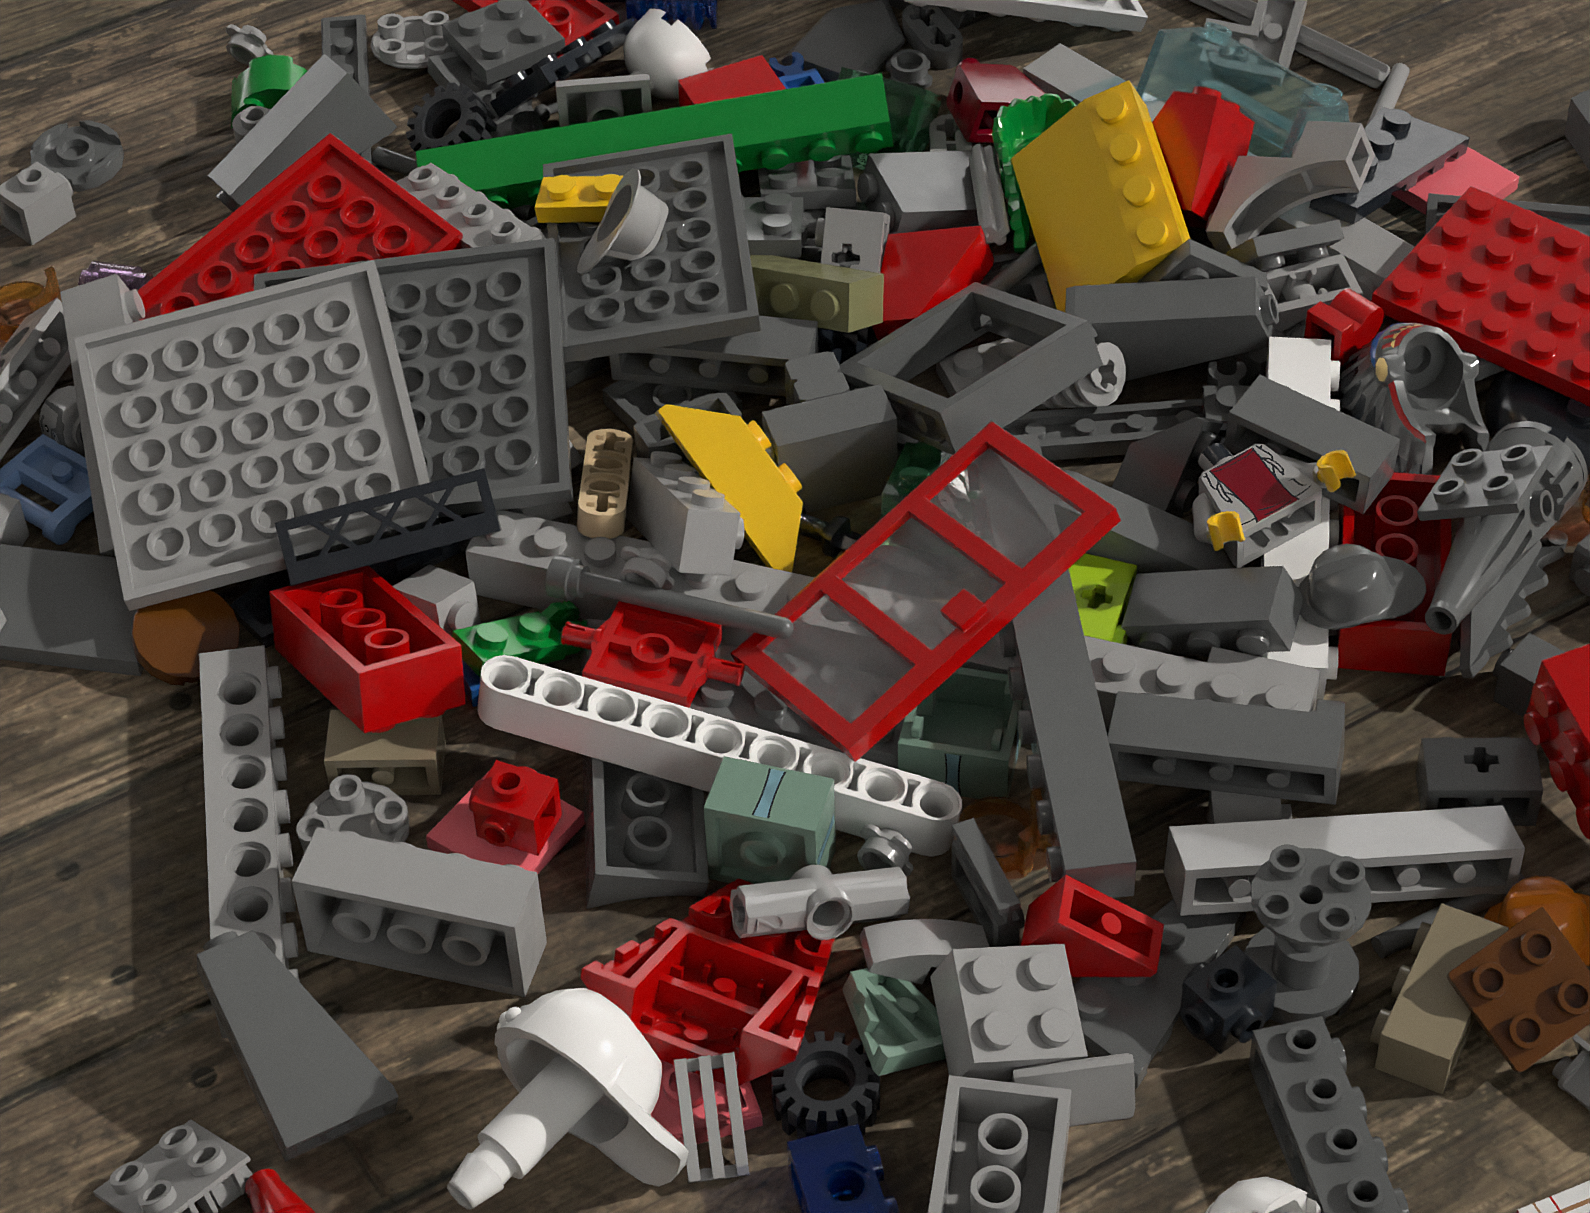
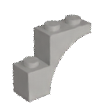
[1206,121,1375,254]

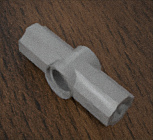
[729,865,910,940]

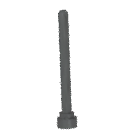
[545,554,794,639]

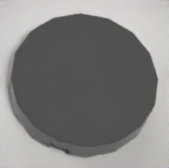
[30,120,124,192]

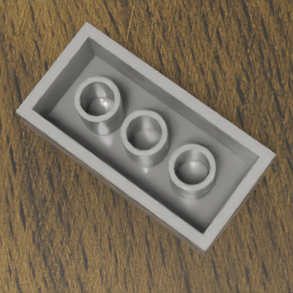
[292,827,547,997]
[928,1075,1072,1213]

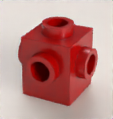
[469,760,562,856]

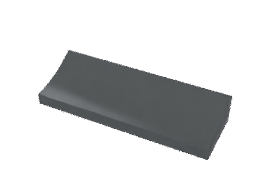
[0,544,144,676]
[580,619,709,909]

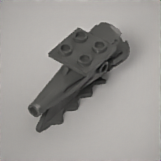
[1417,421,1588,678]

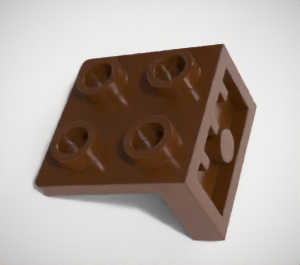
[1447,907,1590,1073]

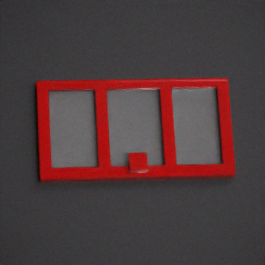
[730,421,1121,762]

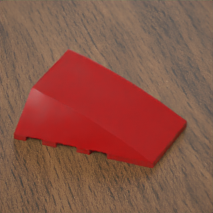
[581,878,836,1086]

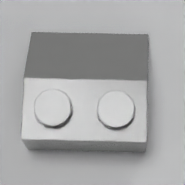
[555,74,652,127]

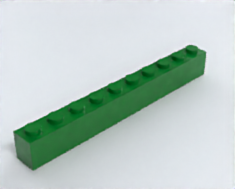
[416,73,894,210]

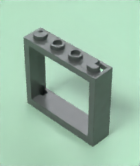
[839,282,1103,455]

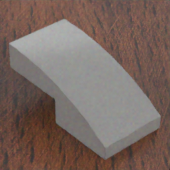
[860,919,989,984]

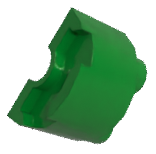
[231,54,307,128]

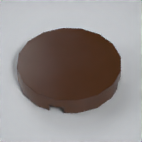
[132,590,240,686]

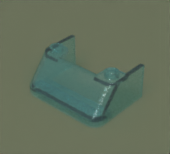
[1136,22,1350,158]

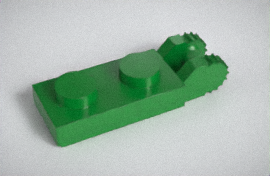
[451,600,588,677]

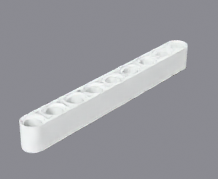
[477,655,962,856]

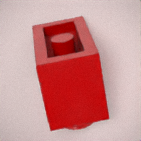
[1021,875,1164,977]

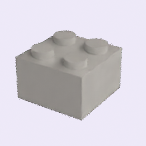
[930,944,1088,1082]

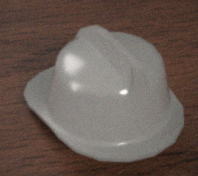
[577,168,668,275]

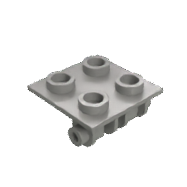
[93,1120,252,1213]

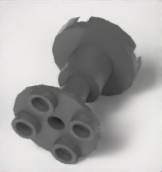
[1244,844,1371,1024]

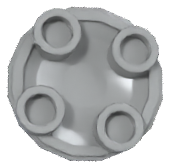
[370,11,454,69]
[296,774,410,853]

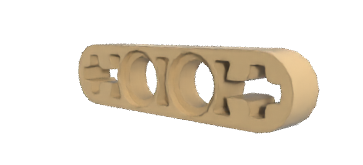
[577,429,633,539]

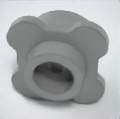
[225,24,273,65]
[620,546,675,590]
[857,824,913,876]

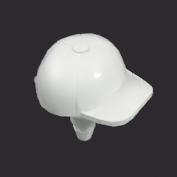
[447,988,689,1210]

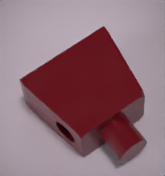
[947,58,1045,143]

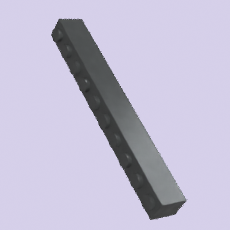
[965,433,1136,898]

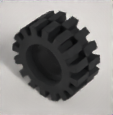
[406,82,497,152]
[771,1031,880,1149]

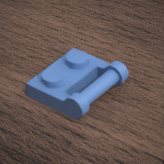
[0,434,94,545]

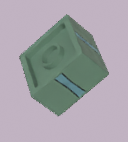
[898,667,1023,804]
[704,756,836,884]

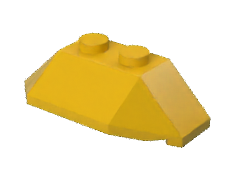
[655,404,803,572]

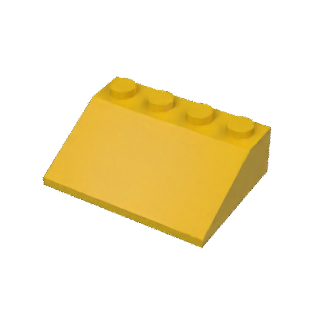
[1011,80,1191,312]

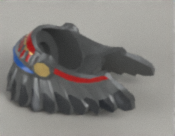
[1338,323,1489,475]

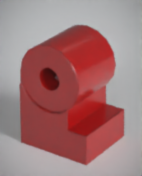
[1304,289,1384,367]

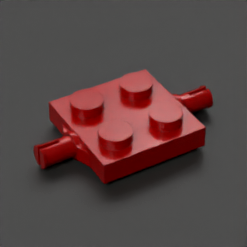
[561,601,745,708]

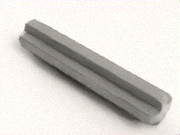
[969,143,1010,246]

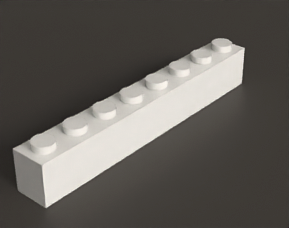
[1259,337,1340,700]

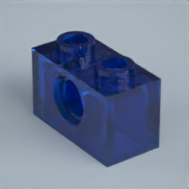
[787,1124,900,1213]

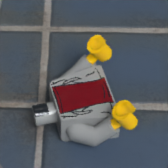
[1192,443,1356,568]

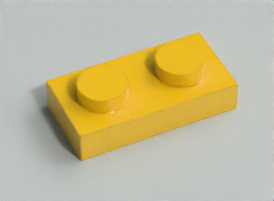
[534,174,624,223]

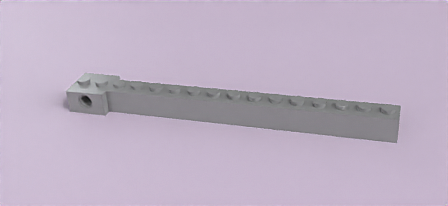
[465,510,1320,736]

